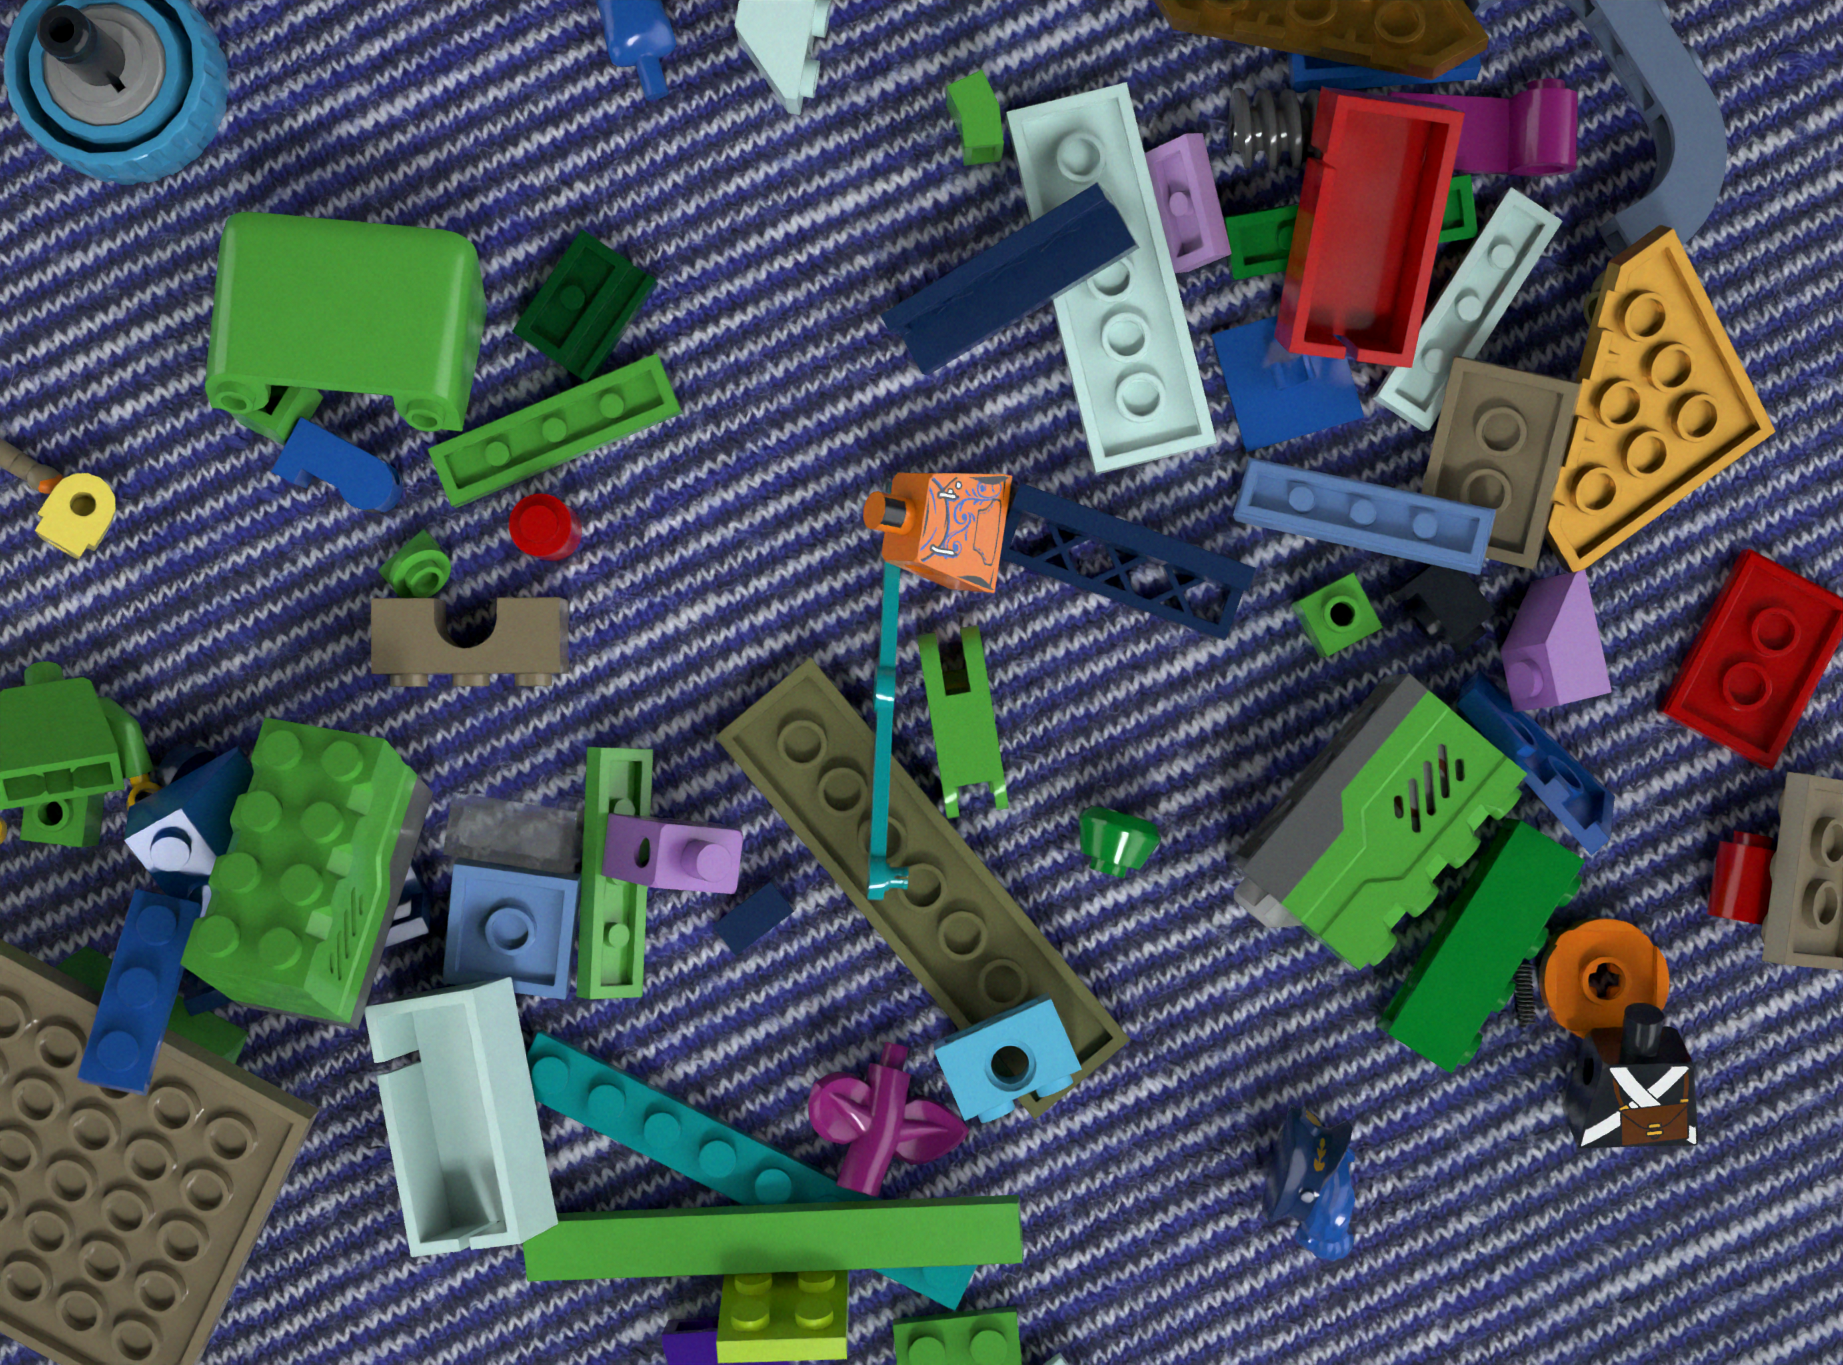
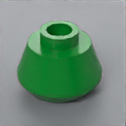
[1078,805,1161,878]

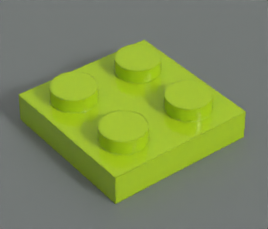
[716,1270,849,1363]

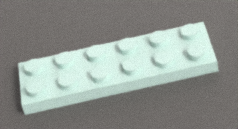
[1006,82,1217,475]

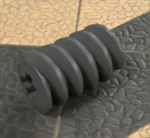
[1227,88,1322,170]

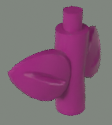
[808,1042,969,1197]

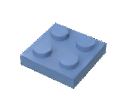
[442,857,582,1000]

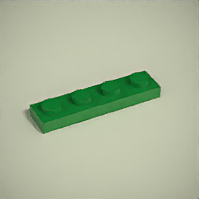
[1223,173,1478,280]

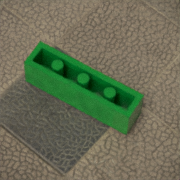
[1376,818,1585,1074]

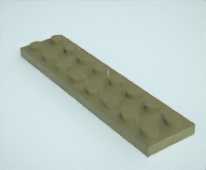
[715,657,1131,1120]

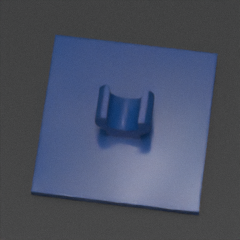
[1211,315,1364,453]

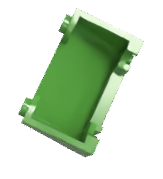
[205,212,488,432]

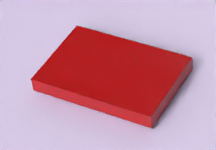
[1657,548,1843,770]

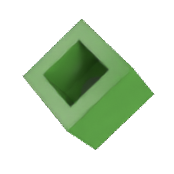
[229,385,323,446]
[1291,572,1383,658]
[20,793,105,847]

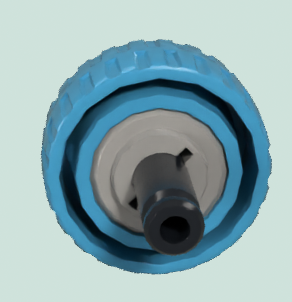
[3,0,230,185]

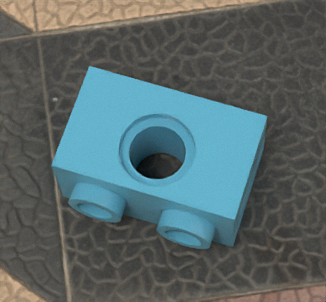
[934,992,1082,1123]

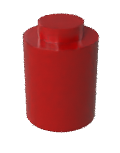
[509,493,582,561]
[1706,831,1776,925]

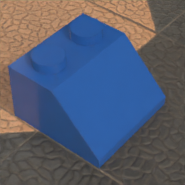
[124,745,254,918]

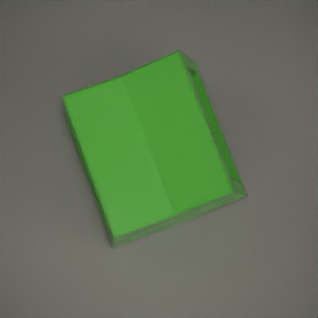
[946,69,1004,166]

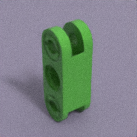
[917,625,1009,819]

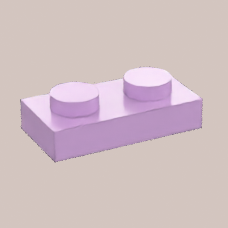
[1144,133,1232,273]

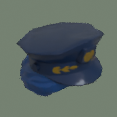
[1261,1104,1356,1261]

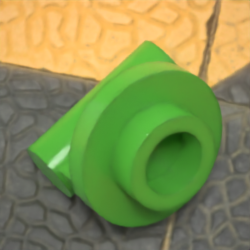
[378,528,451,598]

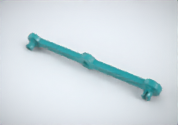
[866,482,909,901]

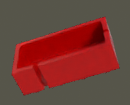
[1274,86,1465,368]

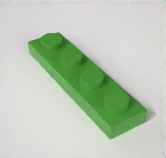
[428,353,683,508]
[576,747,653,999]

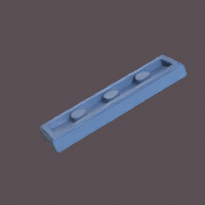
[1233,457,1496,575]

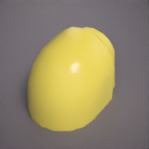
[35,473,116,560]

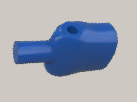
[595,0,677,101]

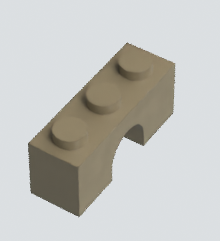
[371,597,569,687]

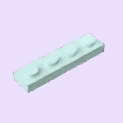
[1372,187,1562,432]

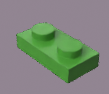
[893,1306,1022,1365]

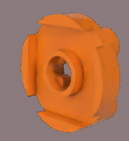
[1538,917,1670,1039]

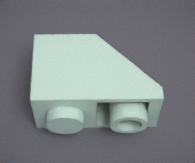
[735,0,831,115]

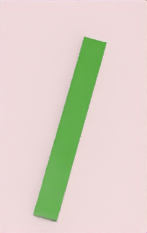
[523,1195,1024,1282]

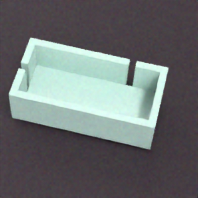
[364,977,558,1257]

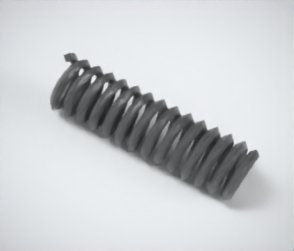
[1514,963,1537,1028]

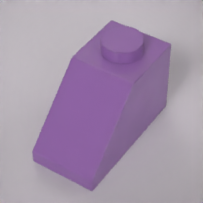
[1501,570,1612,712]

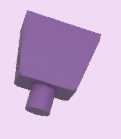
[601,813,743,894]

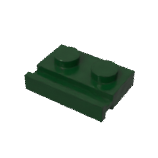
[512,229,659,383]

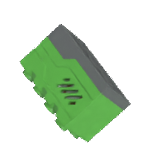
[1226,673,1527,970]
[180,717,433,1030]

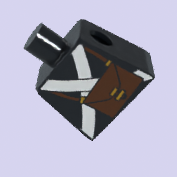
[1563,1003,1699,1148]

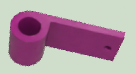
[1387,78,1578,176]

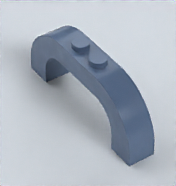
[1463,0,1727,257]

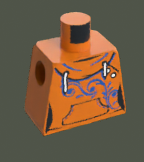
[863,473,1012,593]

